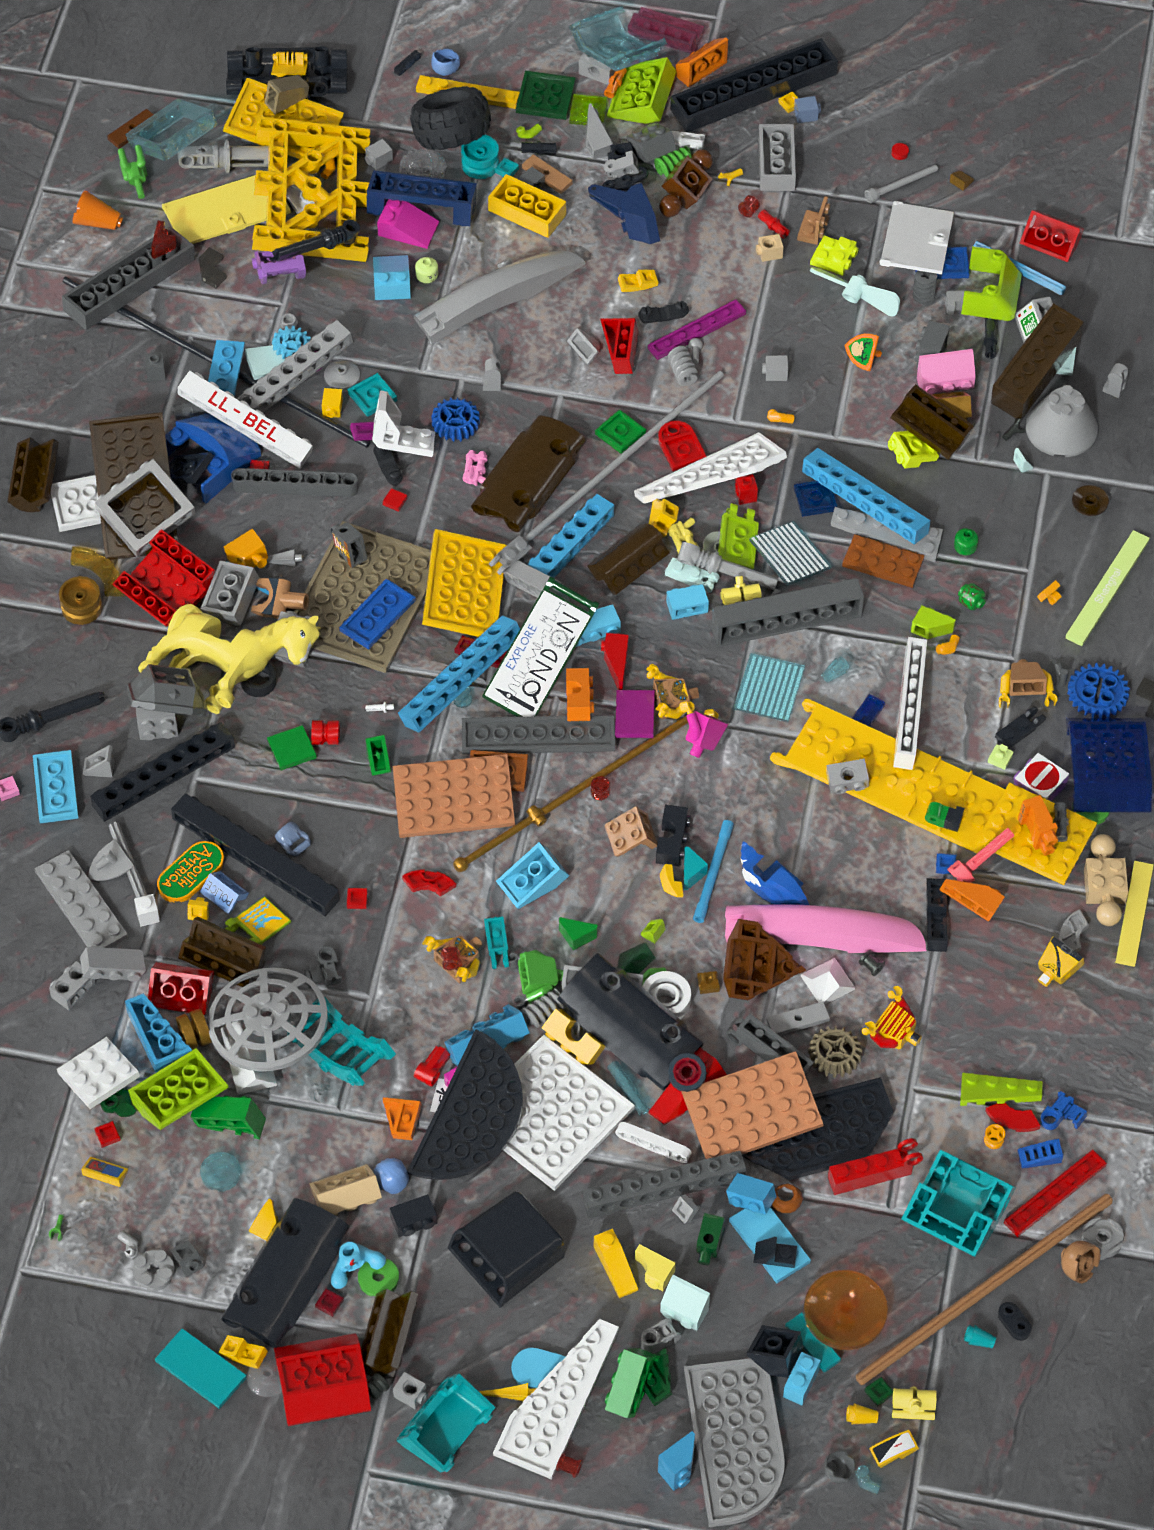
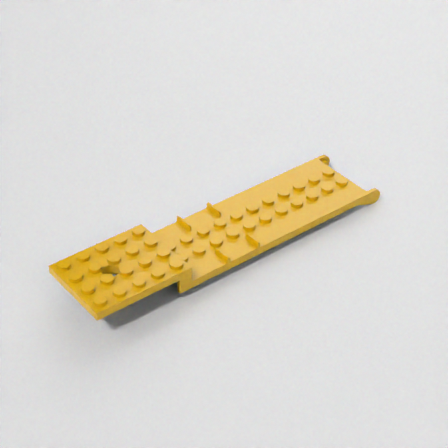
[770,699,1097,885]

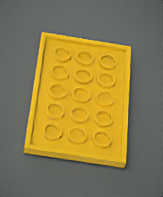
[223,78,344,159]
[422,529,507,637]

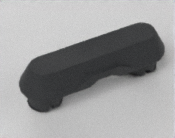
[638,301,689,323]
[373,445,403,486]

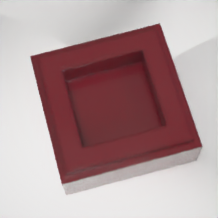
[315,1289,344,1317]

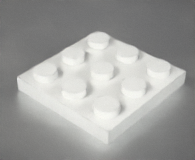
[51,475,101,532]
[57,1037,140,1109]

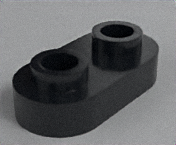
[998,1302,1032,1341]

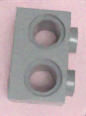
[49,961,96,1010]

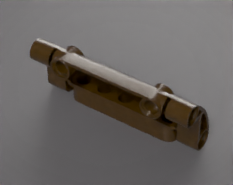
[471,415,586,532]

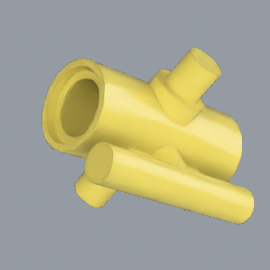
[720,576,761,605]
[892,1386,936,1420]

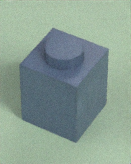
[794,96,821,123]

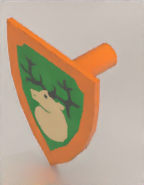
[844,334,882,371]

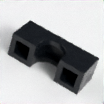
[655,804,691,867]

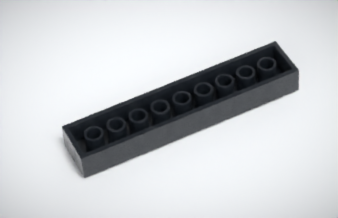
[670,38,838,132]

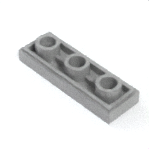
[766,1002,830,1036]

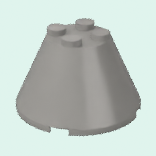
[1026,385,1098,457]

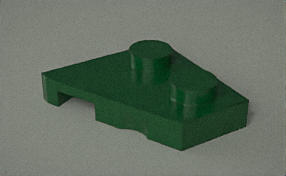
[643,1348,672,1406]

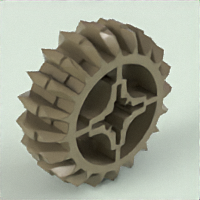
[808,1026,863,1079]

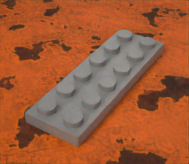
[35,850,128,948]

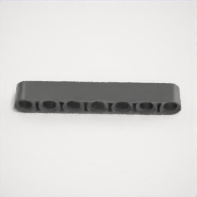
[231,468,358,497]

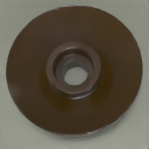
[1072,485,1109,516]

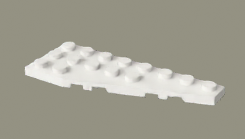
[634,432,787,503]
[493,1319,619,1480]

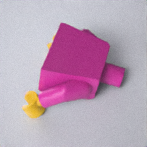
[680,701,728,758]

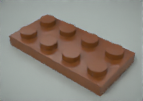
[842,534,925,588]

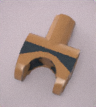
[251,578,309,619]

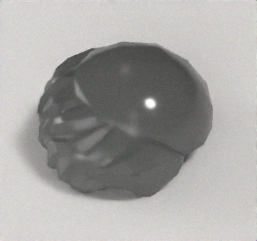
[824,1450,856,1484]

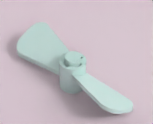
[810,267,900,316]

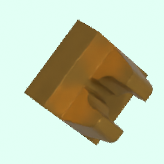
[697,971,720,994]

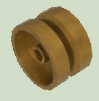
[59,576,103,625]

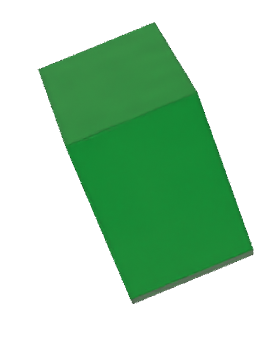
[365,735,391,776]
[559,917,598,951]

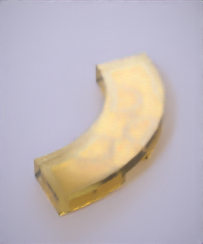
[70,546,124,597]

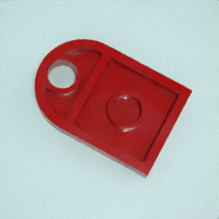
[658,421,707,472]

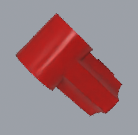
[414,1046,450,1087]

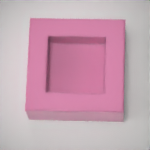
[0,776,20,801]

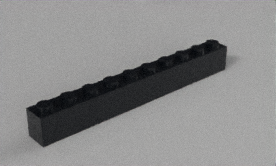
[171,793,340,917]

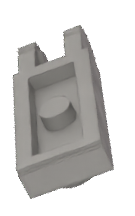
[489,535,532,575]

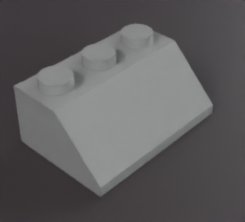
[201,561,260,627]

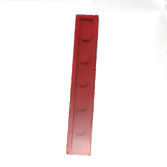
[1004,1149,1107,1237]

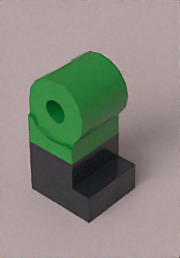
[925,802,964,832]

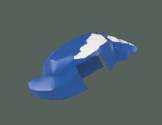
[741,842,809,905]

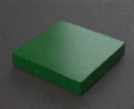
[595,409,646,454]
[267,725,317,771]

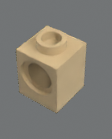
[756,234,783,262]

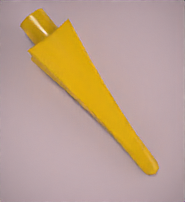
[479,1383,536,1401]

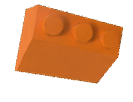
[675,38,728,87]

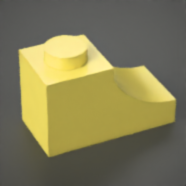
[635,1244,676,1291]

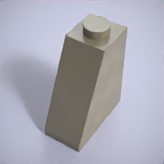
[265,75,309,115]

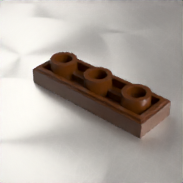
[107,109,158,149]

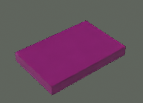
[615,690,654,738]

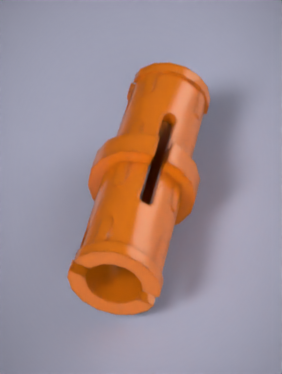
[604,65,627,98]

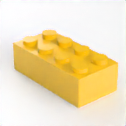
[488,174,566,238]

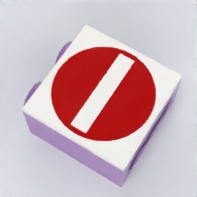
[1013,753,1069,802]

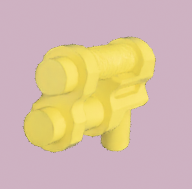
[668,518,699,554]

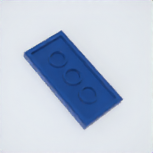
[339,578,416,650]

